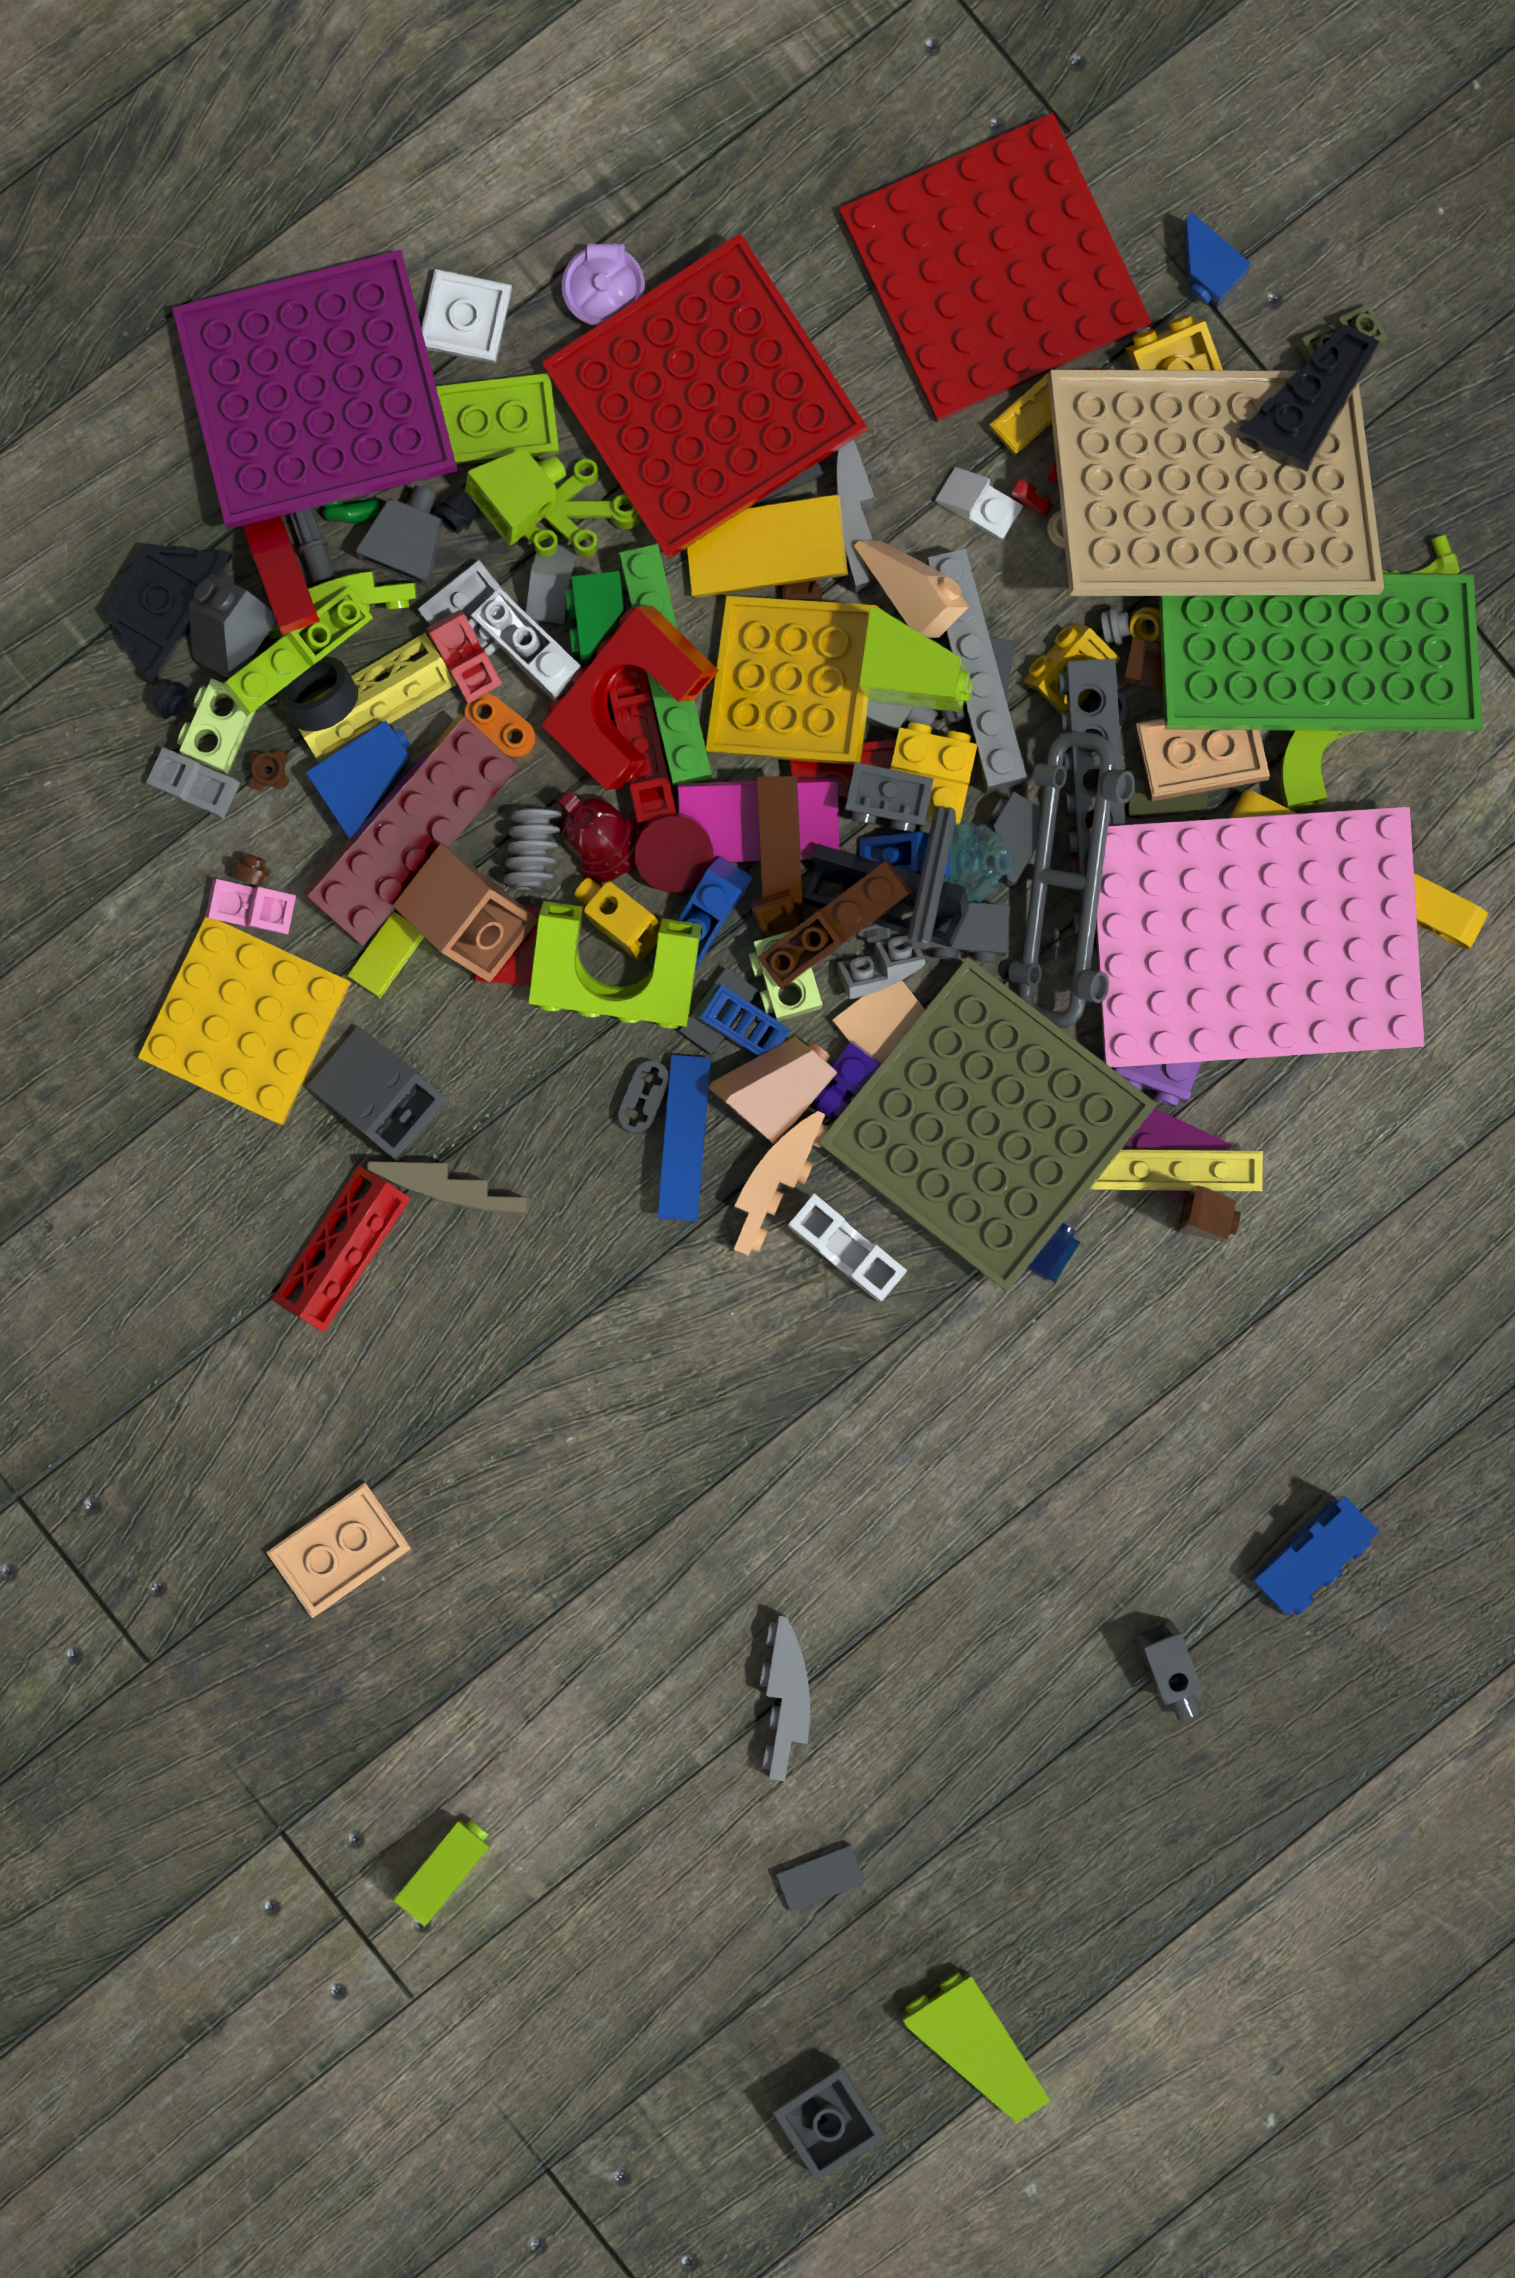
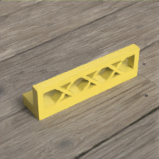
[298,633,456,763]

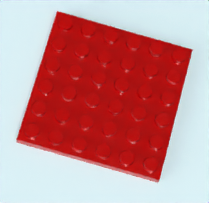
[839,113,1152,422]
[542,233,868,560]

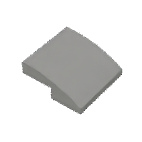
[416,559,510,656]

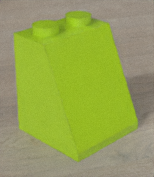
[859,607,973,712]

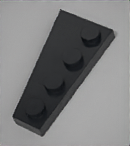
[1236,324,1380,472]

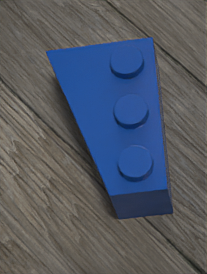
[1250,1496,1379,1616]

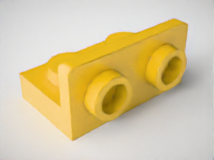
[1024,623,1120,714]

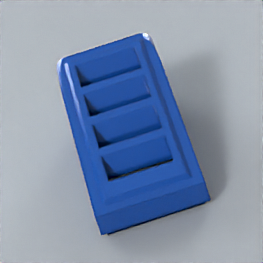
[698,984,790,1057]

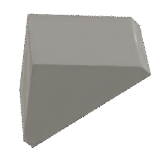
[526,541,578,626]

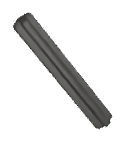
[907,806,956,950]

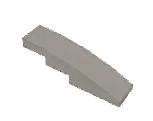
[836,440,874,594]

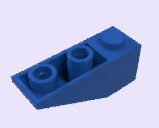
[652,856,753,971]

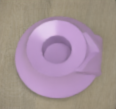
[562,243,645,326]

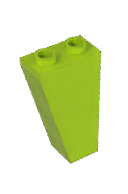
[902,1972,1051,2123]

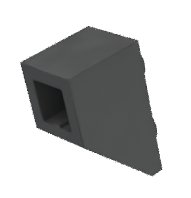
[925,902,1010,963]

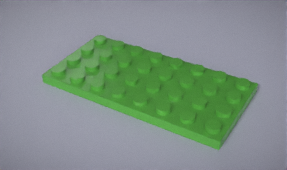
[1159,574,1483,731]

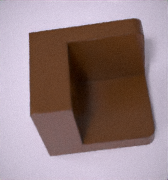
[1122,638,1163,692]

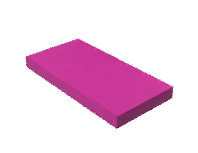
[678,778,839,863]

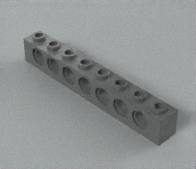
[1058,659,1125,971]

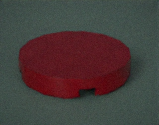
[634,813,713,893]

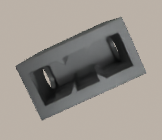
[356,485,443,588]
[1133,1620,1202,1720]

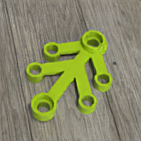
[524,459,641,557]

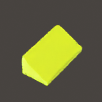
[348,911,424,999]

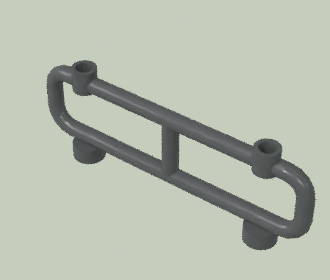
[1008,731,1135,1028]

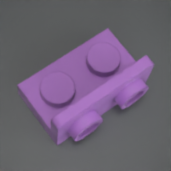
[1113,1061,1201,1107]

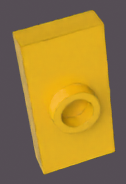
[989,373,1052,457]

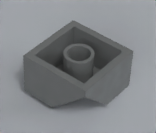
[773,2063,886,2182]

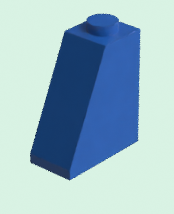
[306,720,411,839]

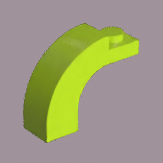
[1279,730,1366,811]

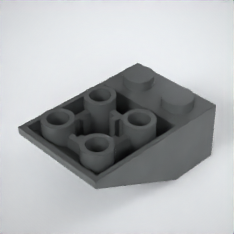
[307,1026,449,1162]

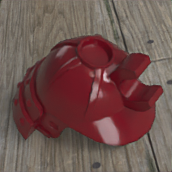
[556,789,643,883]

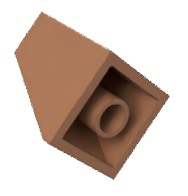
[393,843,538,983]

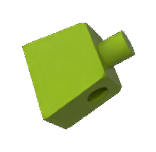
[465,449,566,546]

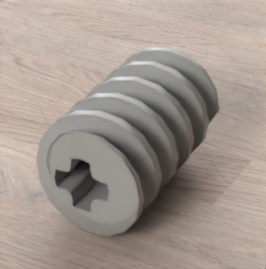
[503,808,562,894]

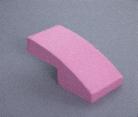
[205,879,296,935]

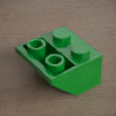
[565,571,624,667]

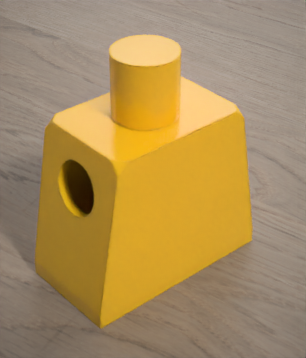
[574,878,660,964]

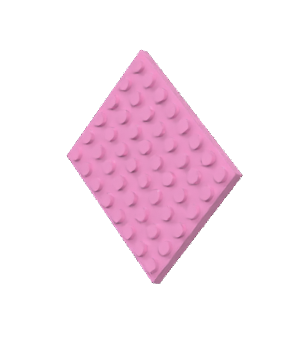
[1089,807,1424,1067]

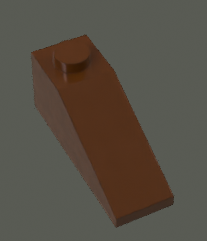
[1177,1185,1241,1242]

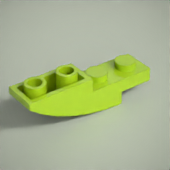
[269,570,417,638]
[222,587,373,717]

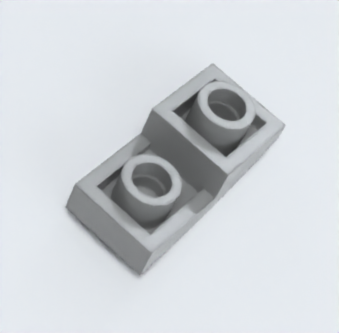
[837,935,925,999]

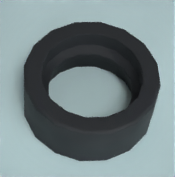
[278,657,358,731]

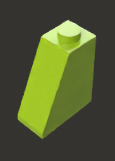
[394,1819,492,1927]

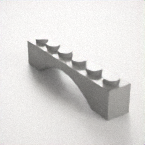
[926,548,1027,794]

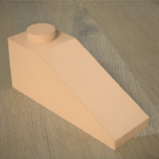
[854,541,969,638]

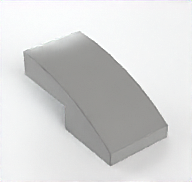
[146,747,240,819]

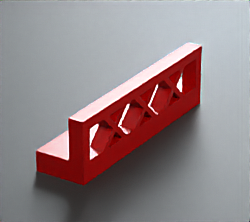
[272,1165,411,1332]

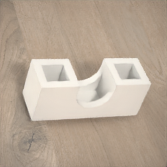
[788,1194,907,1304]

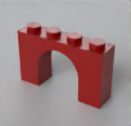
[541,606,719,791]

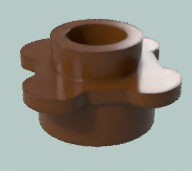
[249,750,289,790]

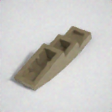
[367,1162,529,1216]

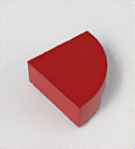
[1011,479,1052,518]

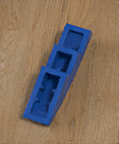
[658,1055,711,1222]

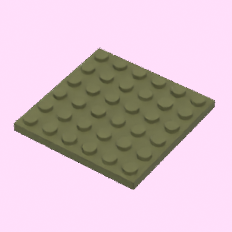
[818,957,1157,1293]

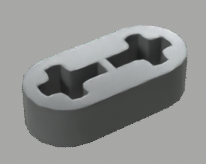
[618,1060,669,1135]

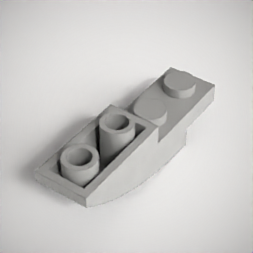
[759,1615,810,1782]

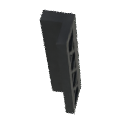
[803,844,969,947]

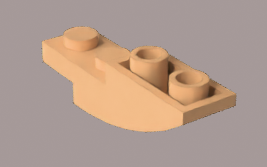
[734,1111,829,1257]

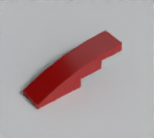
[243,516,320,635]

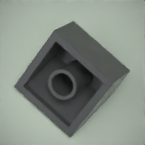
[188,573,277,679]

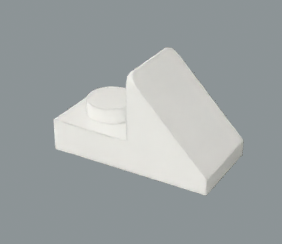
[935,467,1023,542]

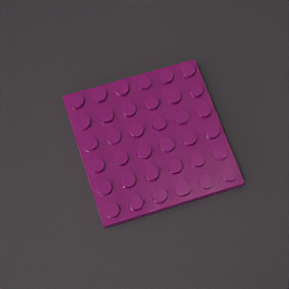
[172,250,458,529]

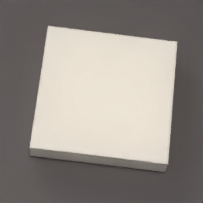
[422,269,512,364]

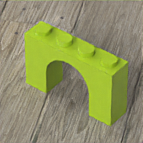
[529,901,702,1029]

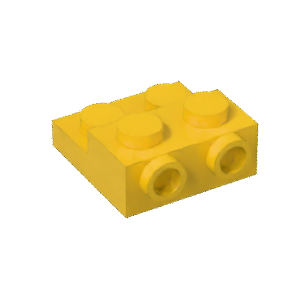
[1126,314,1223,370]
[891,723,977,826]

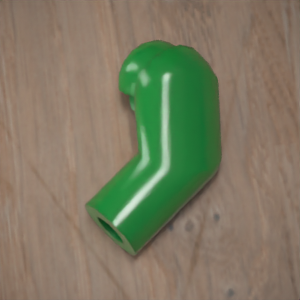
[322,499,381,523]

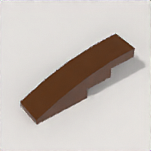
[757,775,803,923]

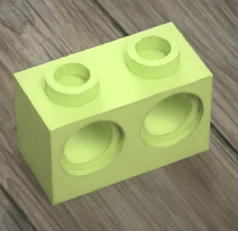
[177,678,256,775]
[748,931,823,1022]

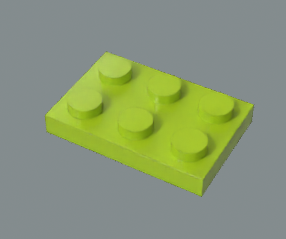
[436,373,560,466]

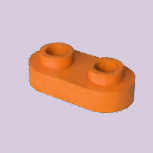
[465,693,536,759]

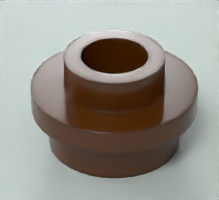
[231,853,271,885]

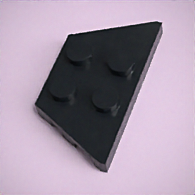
[103,544,233,685]

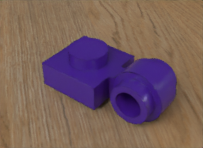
[813,1041,882,1120]

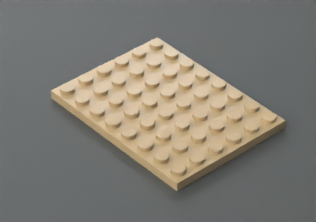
[1047,370,1384,596]

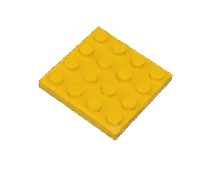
[706,596,880,765]
[138,914,351,1126]

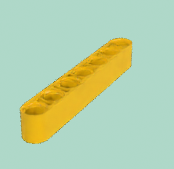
[1230,789,1488,950]

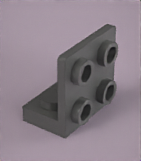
[845,762,934,832]

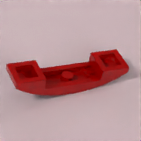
[609,665,676,824]

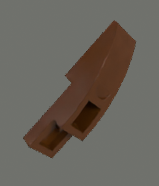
[757,860,912,989]

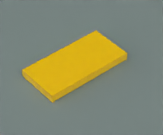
[687,495,848,598]

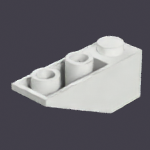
[471,588,582,701]

